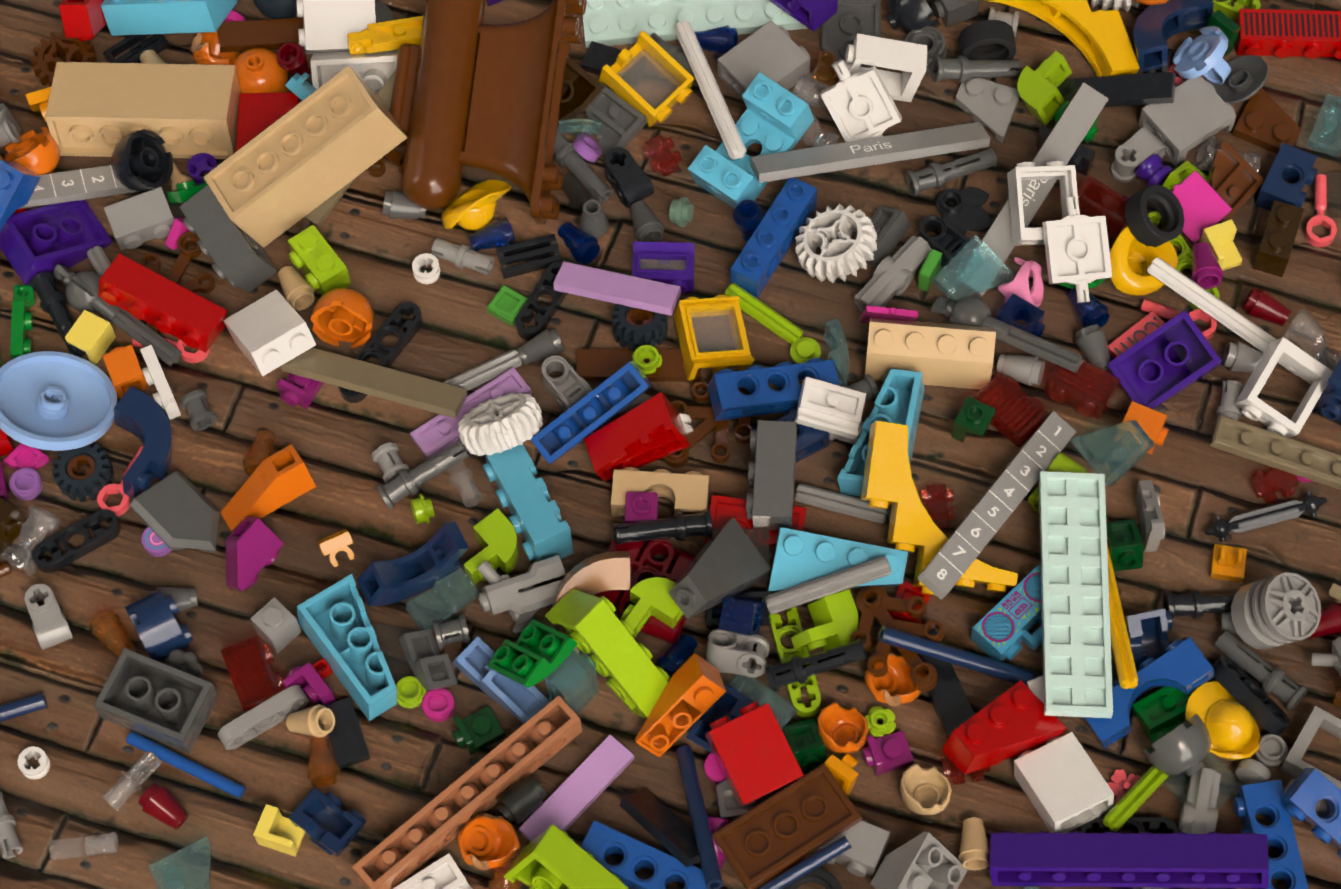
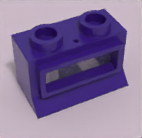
[632,241,695,294]

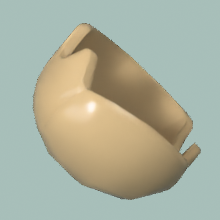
[900,764,952,815]

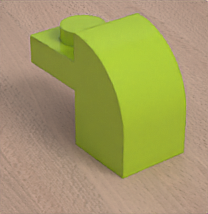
[1017,51,1072,126]
[463,508,519,585]
[621,577,683,639]
[791,589,859,651]

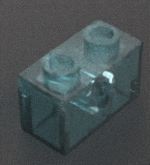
[545,650,599,714]

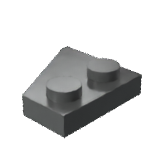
[585,84,648,155]

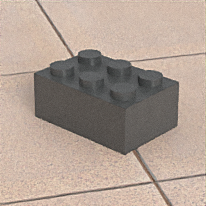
[180,185,278,293]
[746,420,797,530]
[94,648,219,754]

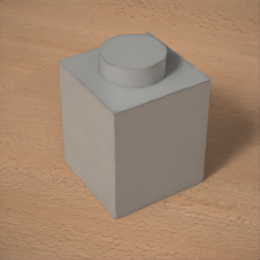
[250,597,301,654]

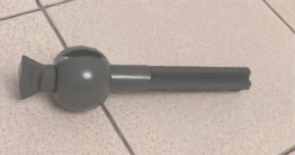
[54,264,182,366]
[930,296,1084,373]

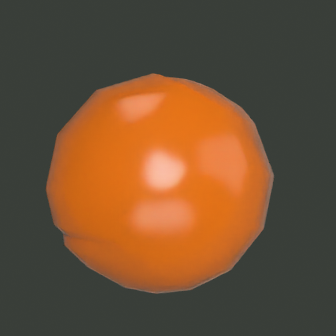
[817,703,869,754]

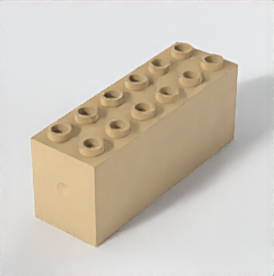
[45,62,241,159]
[204,66,407,248]

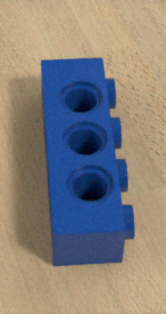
[730,177,817,299]
[707,358,840,421]
[531,361,653,464]
[1280,768,1341,858]
[1233,780,1308,889]
[581,820,707,889]

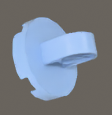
[1173,26,1231,85]

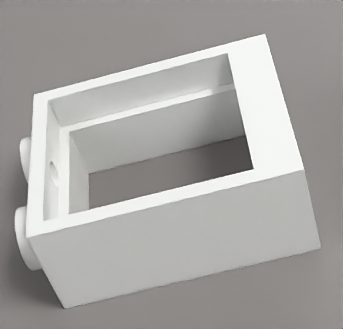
[838,33,927,103]
[1007,161,1078,246]
[1234,337,1333,438]

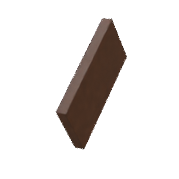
[712,764,862,889]

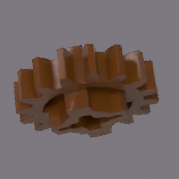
[31,30,97,87]

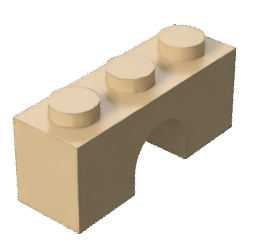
[611,467,709,518]

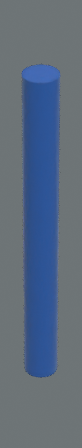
[126,731,246,799]

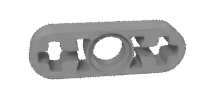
[217,685,309,750]

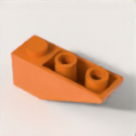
[220,444,316,532]
[635,653,726,758]

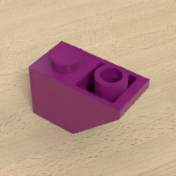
[225,516,284,591]

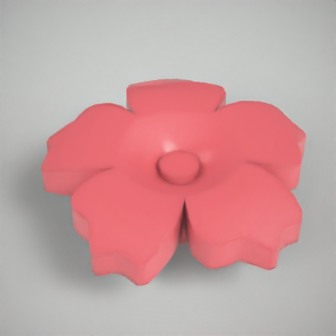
[1107,769,1141,806]

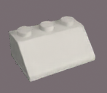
[310,49,398,94]

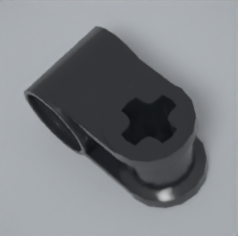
[605,147,654,208]
[918,215,976,273]

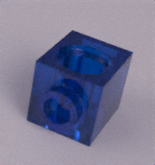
[996,294,1046,337]
[718,596,764,636]

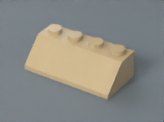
[865,317,996,390]

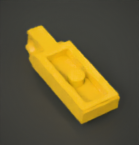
[347,16,424,55]

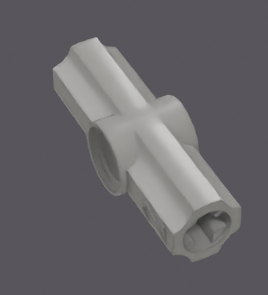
[854,235,932,312]
[1178,767,1221,834]

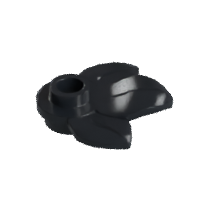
[936,187,992,235]

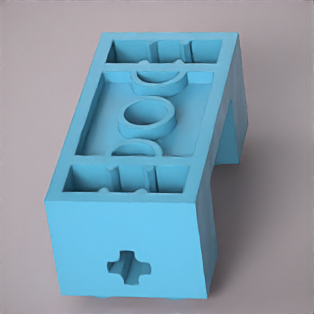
[688,72,815,216]

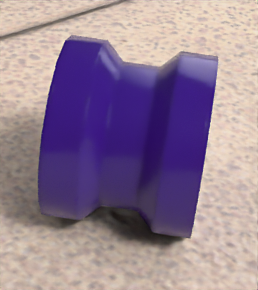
[187,153,217,184]
[1135,154,1174,187]

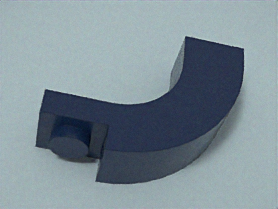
[1133,0,1213,73]
[114,386,172,499]
[357,521,469,607]

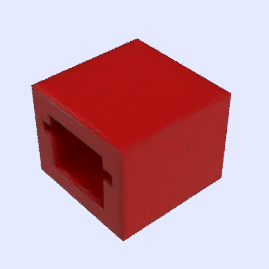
[312,658,333,680]

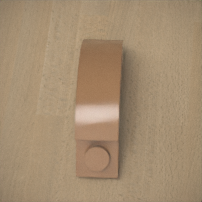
[552,551,631,655]

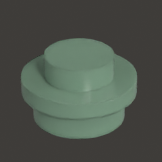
[669,197,694,227]

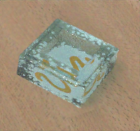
[559,118,601,136]

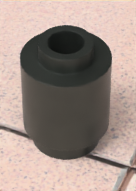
[496,775,547,824]

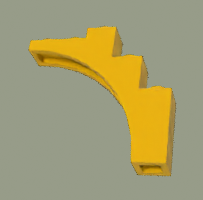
[985,0,1140,77]
[861,421,1018,596]

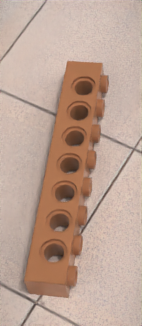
[352,695,582,889]

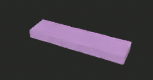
[553,261,681,316]
[410,367,532,460]
[519,735,635,842]

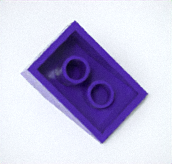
[0,199,112,285]
[1107,310,1223,409]

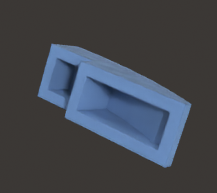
[452,636,550,724]

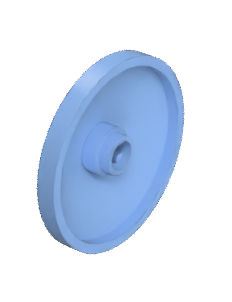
[0,351,117,451]

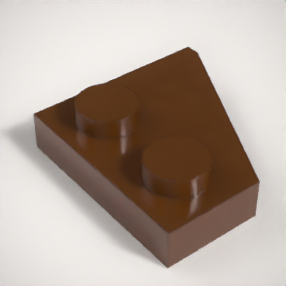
[1232,88,1301,154]
[1207,140,1265,224]

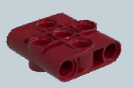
[594,539,696,644]

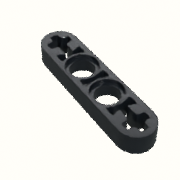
[339,302,423,403]

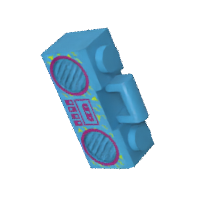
[970,564,1043,662]

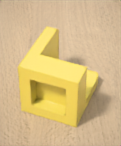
[1200,219,1242,271]
[65,310,116,365]
[253,804,305,857]

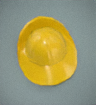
[442,179,512,230]
[1110,226,1178,296]
[1185,681,1261,760]

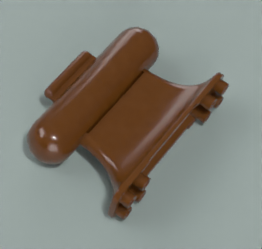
[390,0,587,225]

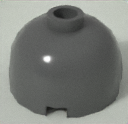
[1142,714,1211,777]

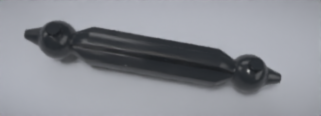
[1204,491,1327,542]

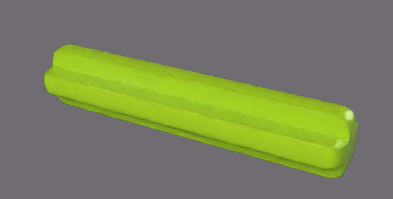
[725,283,804,345]
[1103,765,1169,832]

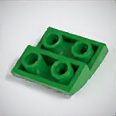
[487,619,578,688]

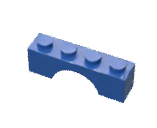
[0,159,41,232]
[1082,637,1214,749]

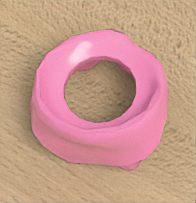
[998,257,1044,310]

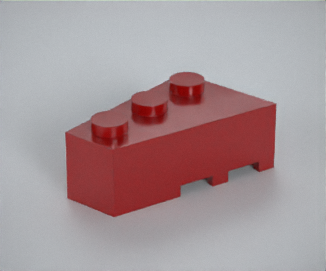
[584,391,691,482]
[942,680,1067,774]

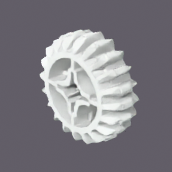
[795,203,877,283]
[458,393,543,456]

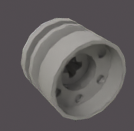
[1231,572,1321,650]

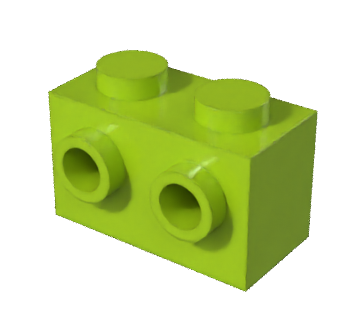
[288,225,351,295]

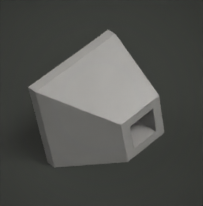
[870,831,967,889]

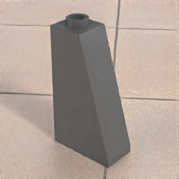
[668,518,772,619]

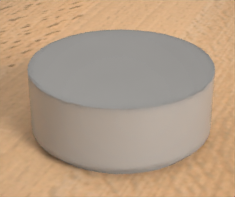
[1235,759,1271,785]

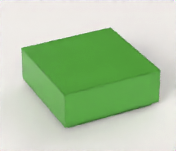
[917,249,942,292]
[486,285,528,327]

